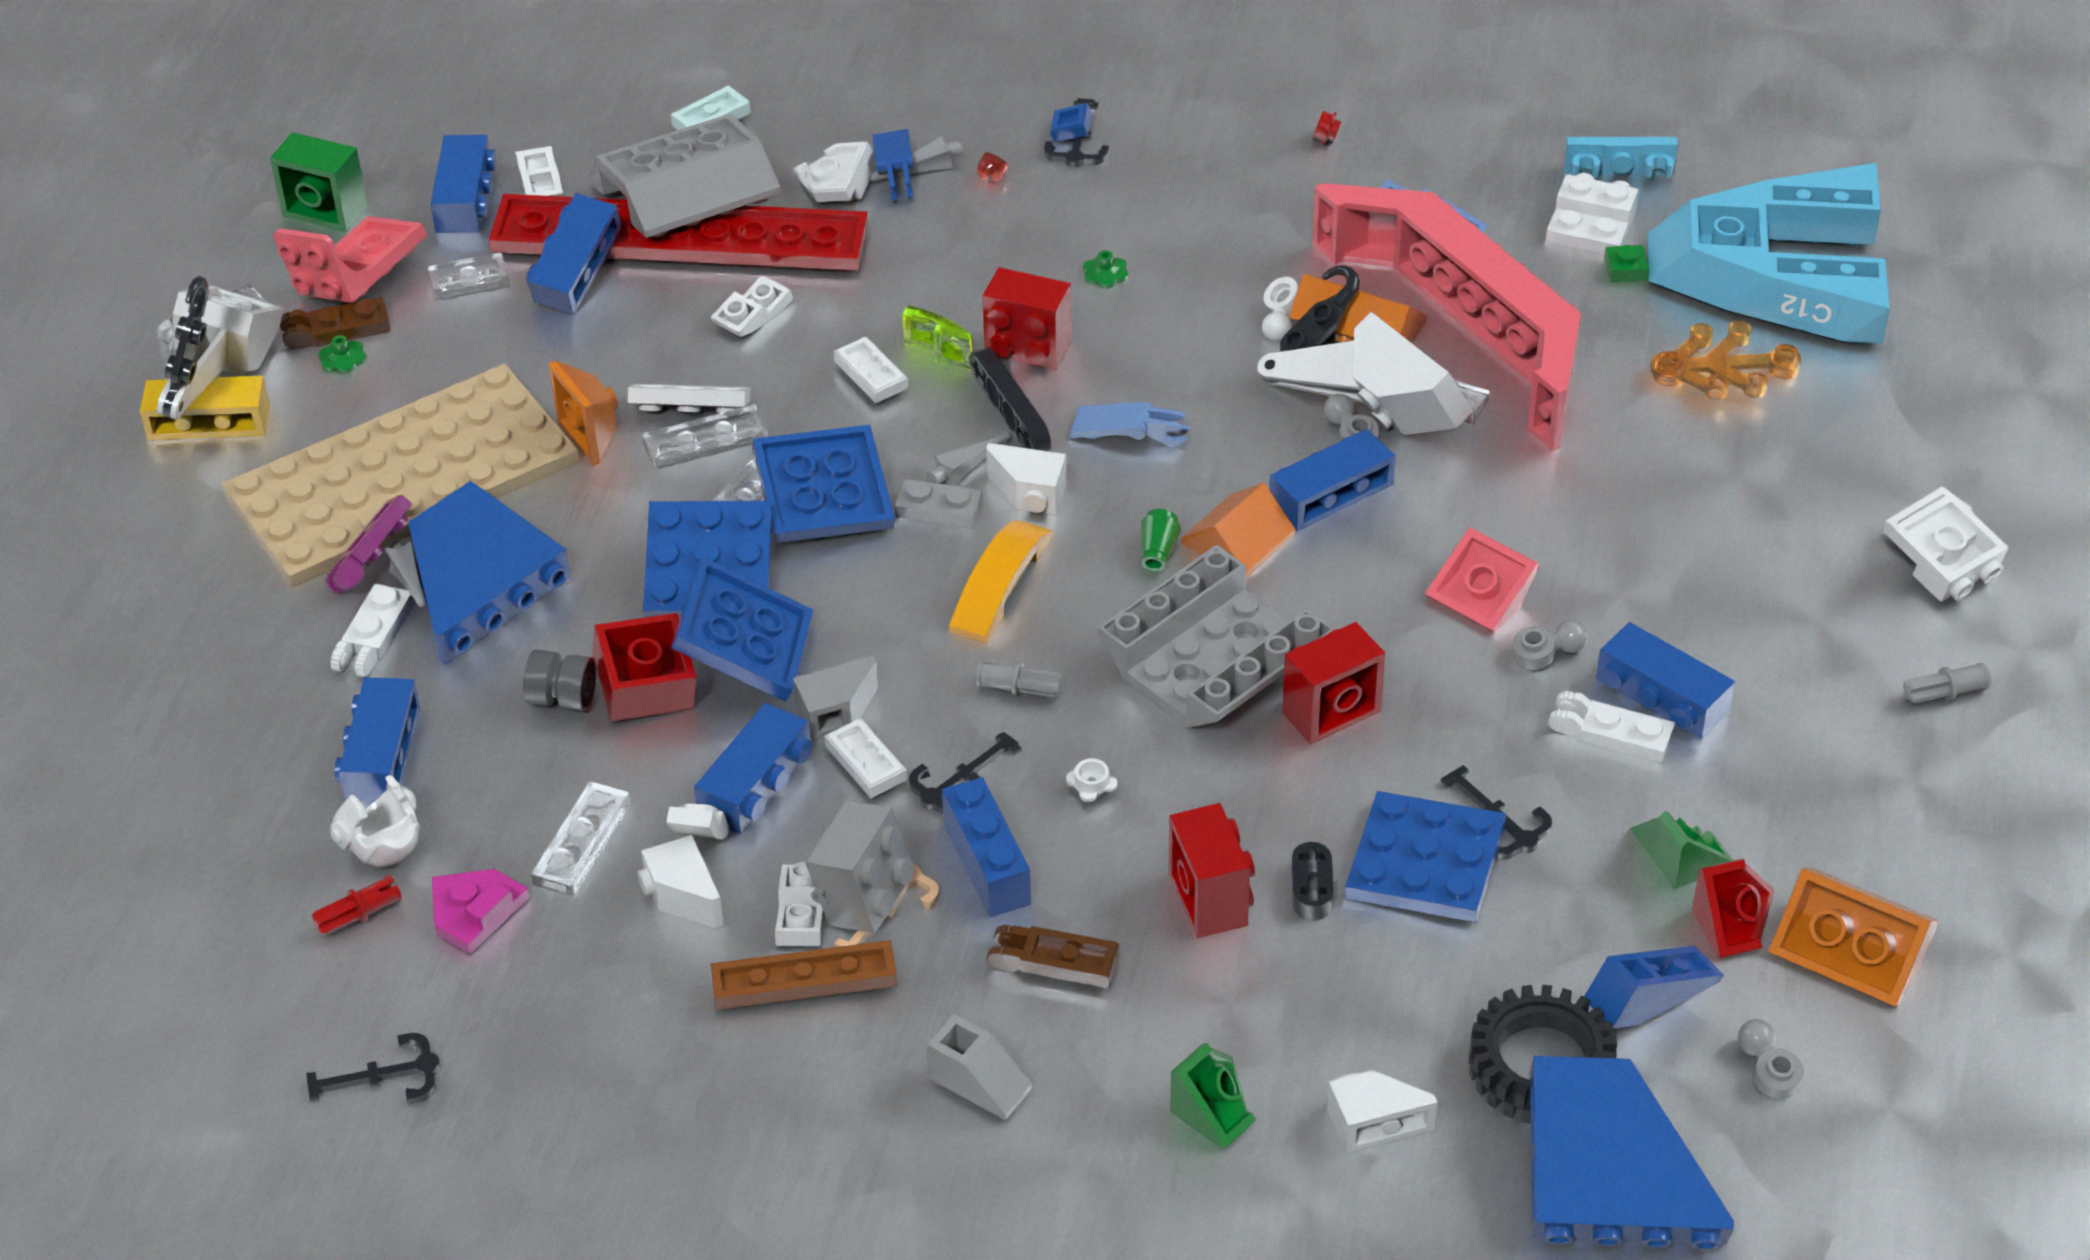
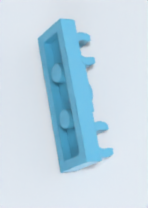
[1564,137,1678,178]

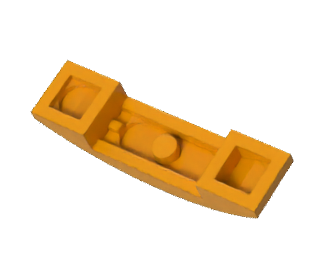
[949,520,1053,643]

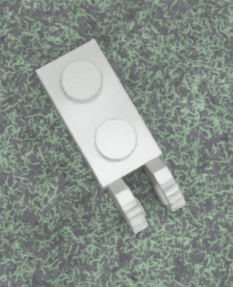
[330,584,414,677]
[1548,690,1675,763]

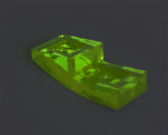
[903,305,973,369]

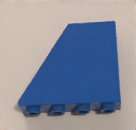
[408,481,571,665]
[1530,1056,1734,1250]

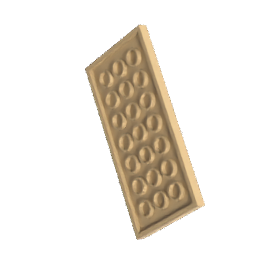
[221,363,580,587]

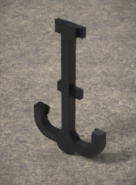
[1044,98,1109,167]
[909,732,1022,815]
[1441,765,1552,860]
[306,1033,441,1105]

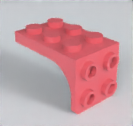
[273,216,427,303]

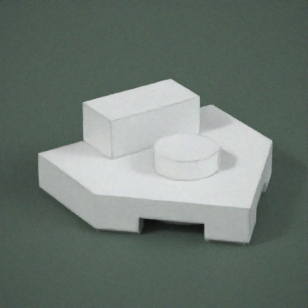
[793,142,873,202]

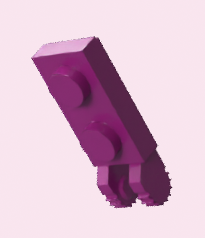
[325,495,412,594]

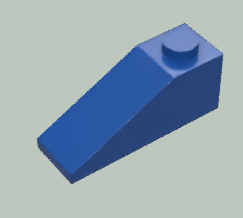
[1584,946,1724,1028]

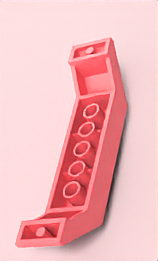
[1312,183,1581,452]

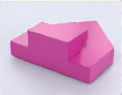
[432,869,530,954]

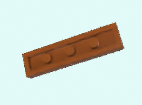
[710,940,897,1010]

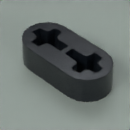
[1291,842,1334,921]

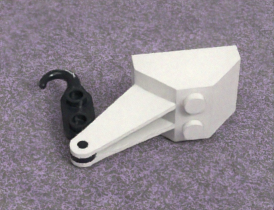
[1257,265,1473,436]
[157,276,284,420]

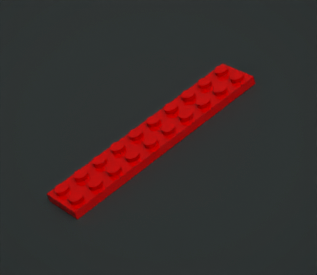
[488,193,868,271]

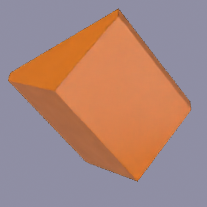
[1181,482,1295,578]

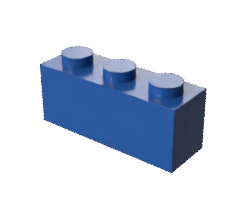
[430,135,497,233]
[526,193,622,315]
[1269,429,1396,532]
[1596,622,1736,739]
[334,677,420,802]
[694,703,813,834]
[942,777,1031,917]

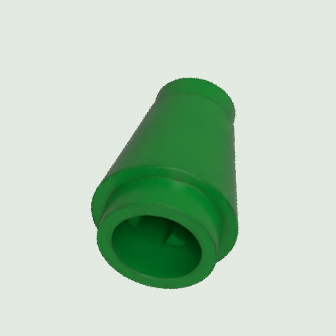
[1141,509,1181,571]

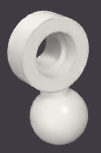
[1262,277,1299,342]

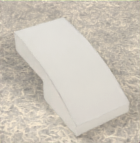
[516,146,564,196]

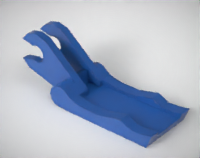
[873,129,914,202]

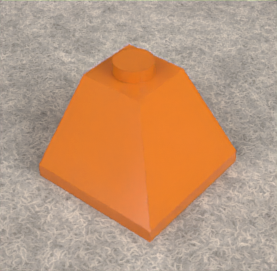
[548,360,618,466]

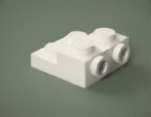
[1545,173,1639,254]
[1889,493,2009,602]

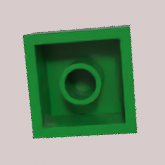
[270,132,368,232]

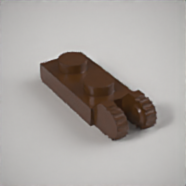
[280,297,391,349]
[986,924,1119,989]

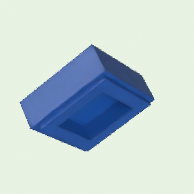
[1050,103,1092,143]

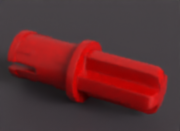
[311,875,402,936]

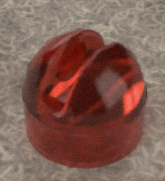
[977,152,1009,184]

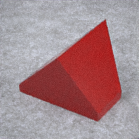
[1692,859,1775,958]

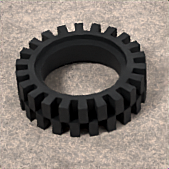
[1468,985,1617,1124]

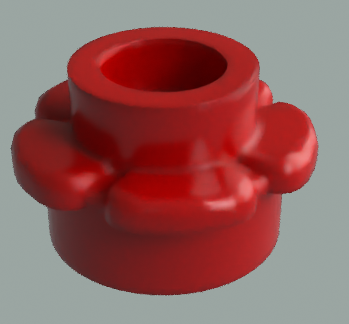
[1312,111,1341,146]

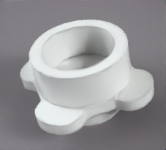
[1066,758,1118,802]

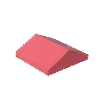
[1424,527,1539,633]

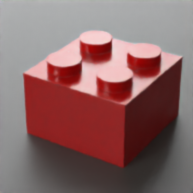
[982,267,1072,370]
[593,613,697,722]
[1282,622,1385,745]
[1168,803,1255,939]

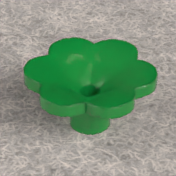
[1083,250,1128,288]
[318,335,367,374]

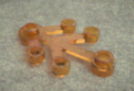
[1650,321,1801,400]

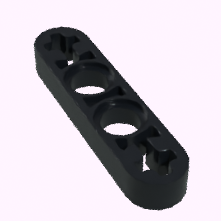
[969,347,1052,451]

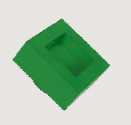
[1604,245,1649,283]

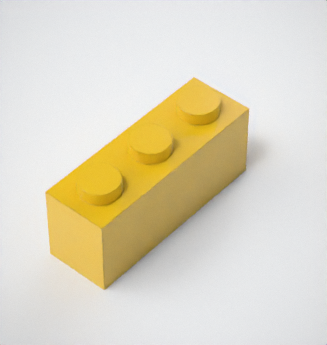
[140,375,270,441]

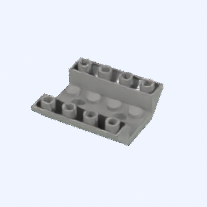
[589,113,781,238]
[1097,545,1336,728]

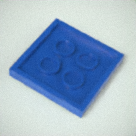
[752,425,895,543]
[643,501,773,618]
[671,556,814,702]
[1345,791,1506,923]

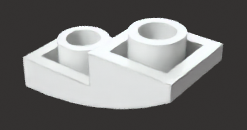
[711,275,793,337]
[666,804,729,840]
[775,862,824,946]

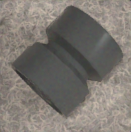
[523,649,597,711]

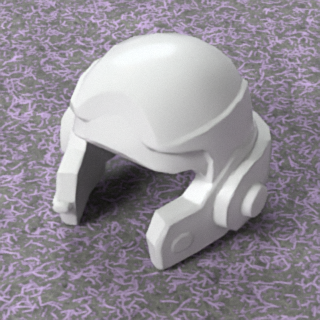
[330,775,420,867]

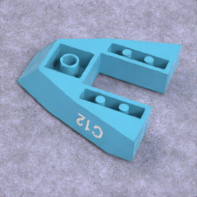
[1647,163,1890,343]

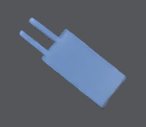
[1069,402,1190,447]

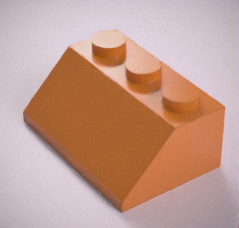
[1289,273,1428,343]
[1768,868,1939,1007]

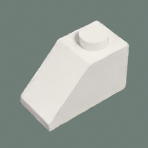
[986,443,1067,516]
[637,835,724,929]
[1327,1070,1438,1154]

